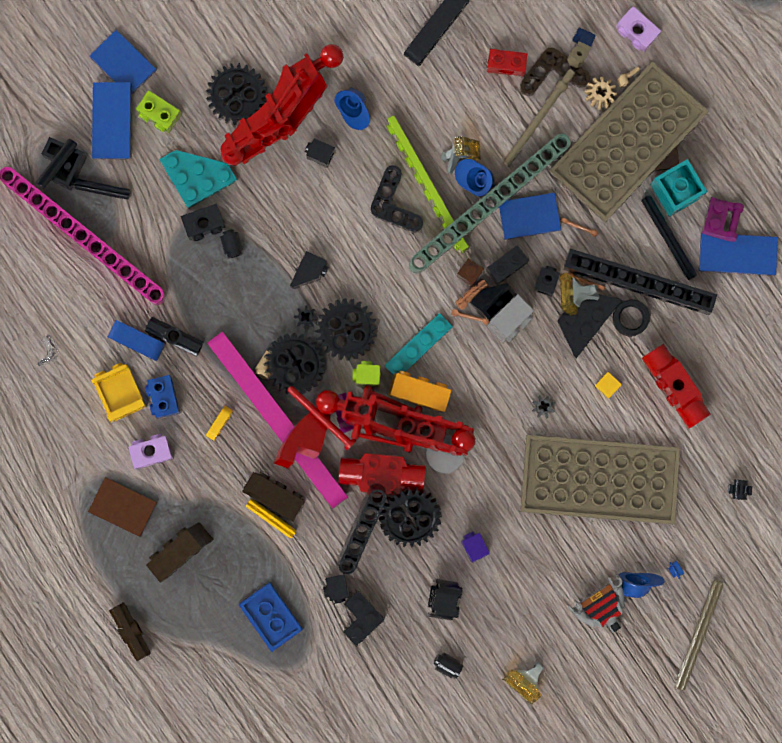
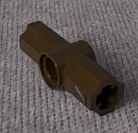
[109,602,151,662]

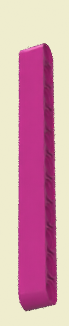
[0,167,166,305]
[207,332,348,509]

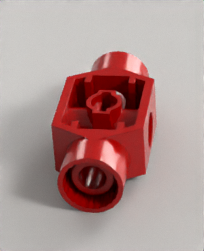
[641,344,711,429]
[338,453,426,495]

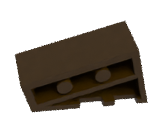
[242,471,305,522]
[146,522,214,583]

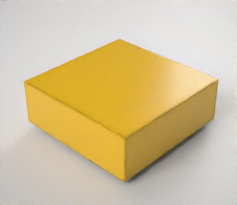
[595,372,622,399]

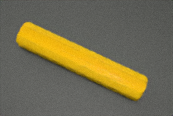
[246,499,297,538]

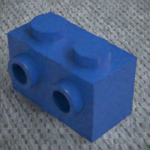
[145,375,180,419]

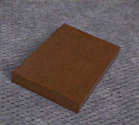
[88,477,157,537]

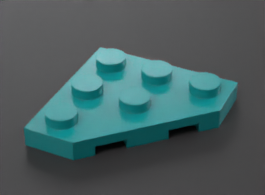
[159,150,237,209]

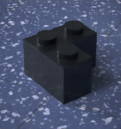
[41,137,87,191]
[343,591,385,646]

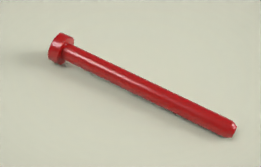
[287,386,356,451]

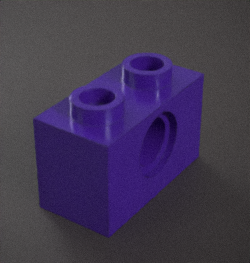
[461,531,490,563]

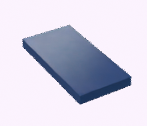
[92,82,132,159]
[699,233,778,276]

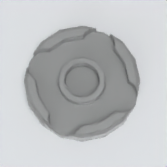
[426,435,464,473]

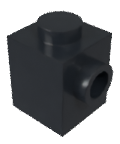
[305,138,335,168]
[534,266,560,297]
[323,574,349,604]

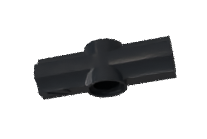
[145,317,204,357]

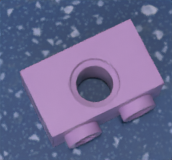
[616,6,661,52]
[128,434,173,470]

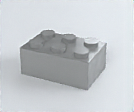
[487,294,534,343]

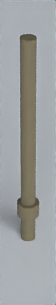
[504,69,575,166]

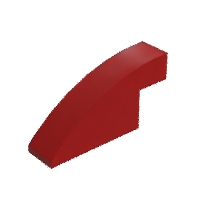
[274,413,331,469]

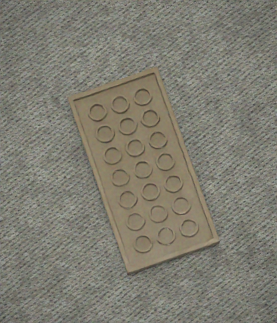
[549,62,709,223]
[520,435,680,525]

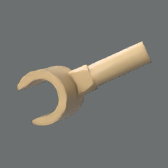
[617,66,640,88]

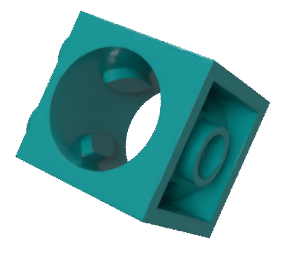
[650,159,707,217]

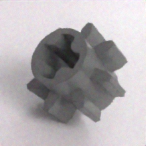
[532,395,555,419]

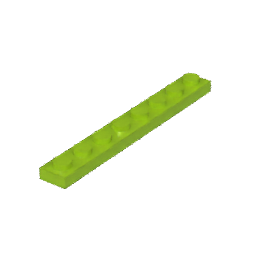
[386,115,469,253]

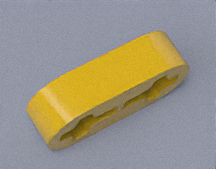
[206,405,234,441]

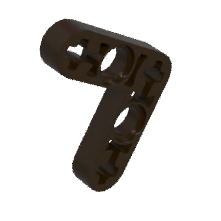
[520,47,590,96]

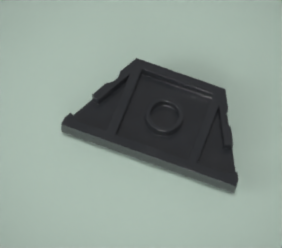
[557,295,622,358]

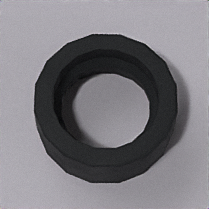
[613,299,650,337]

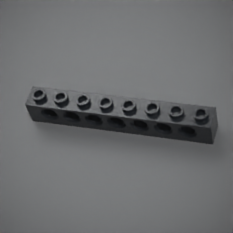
[563,248,718,315]

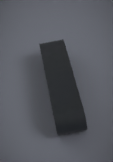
[403,0,470,66]
[338,484,386,575]

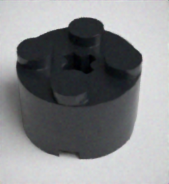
[428,578,463,621]

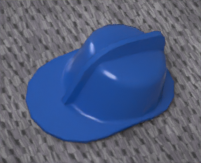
[335,87,370,130]
[455,159,496,197]
[619,572,665,598]

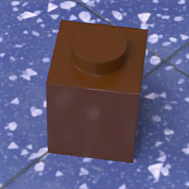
[456,258,484,287]

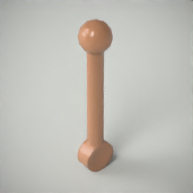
[560,218,598,237]
[567,272,605,290]
[451,309,489,325]

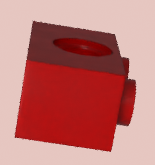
[487,49,528,77]

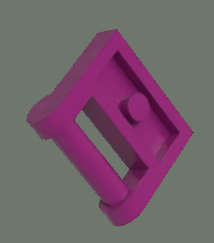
[702,197,744,242]

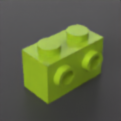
[136,90,182,133]
[352,361,380,388]

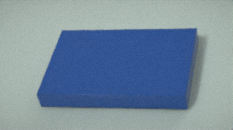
[89,30,157,94]
[499,193,561,240]
[238,582,303,652]

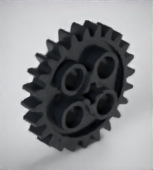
[206,63,267,125]
[315,298,378,361]
[263,333,326,395]
[379,486,442,547]

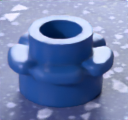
[668,560,685,579]

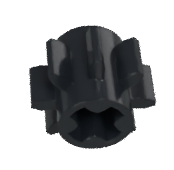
[294,305,318,330]
[728,479,753,500]

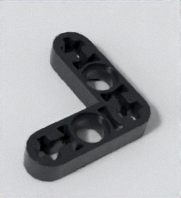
[370,165,423,233]

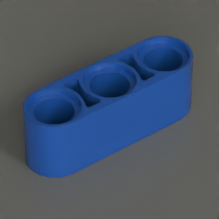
[107,320,165,361]

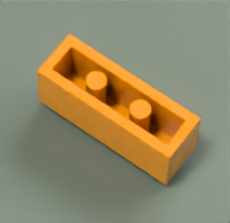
[388,371,451,412]

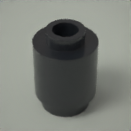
[220,229,243,259]
[433,653,463,679]

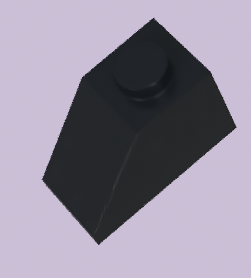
[290,251,329,289]
[470,283,517,322]

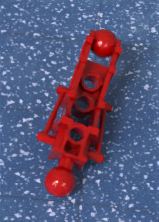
[220,44,344,166]
[316,385,476,456]

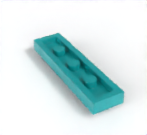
[384,313,453,375]

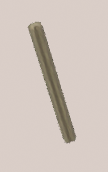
[675,580,724,691]

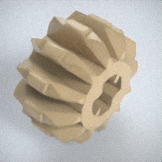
[584,77,617,110]

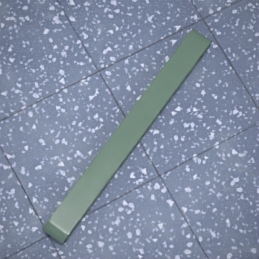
[409,134,571,274]

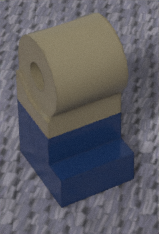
[568,27,596,68]

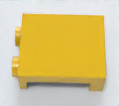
[91,363,147,423]

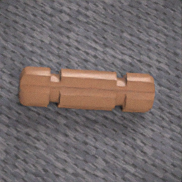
[455,279,489,310]

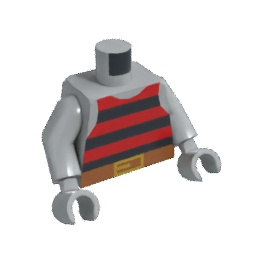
[568,574,625,633]

